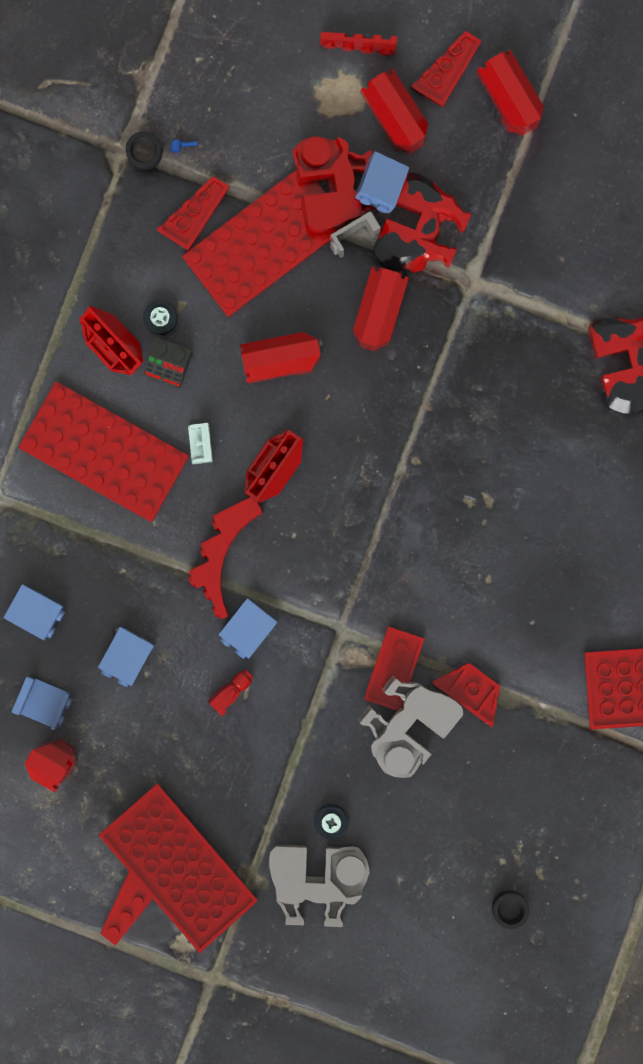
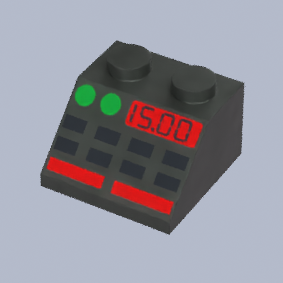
[144,337,193,388]

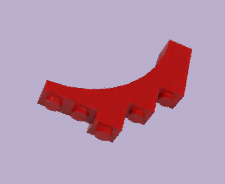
[188,497,263,620]

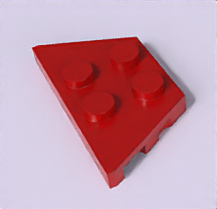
[432,663,500,727]

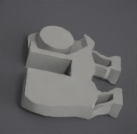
[358,675,463,778]
[269,844,370,927]

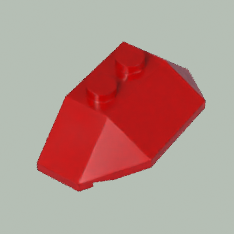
[79,306,144,375]
[244,430,303,503]

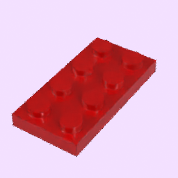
[364,626,424,711]

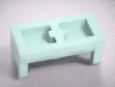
[188,423,213,464]

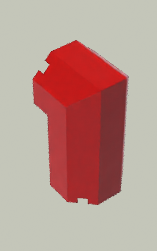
[476,50,544,136]
[360,69,428,154]
[353,267,409,351]
[240,332,321,384]
[24,739,77,792]

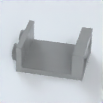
[329,211,381,258]

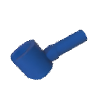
[170,140,197,153]

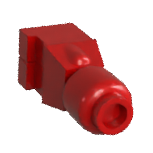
[207,669,254,716]

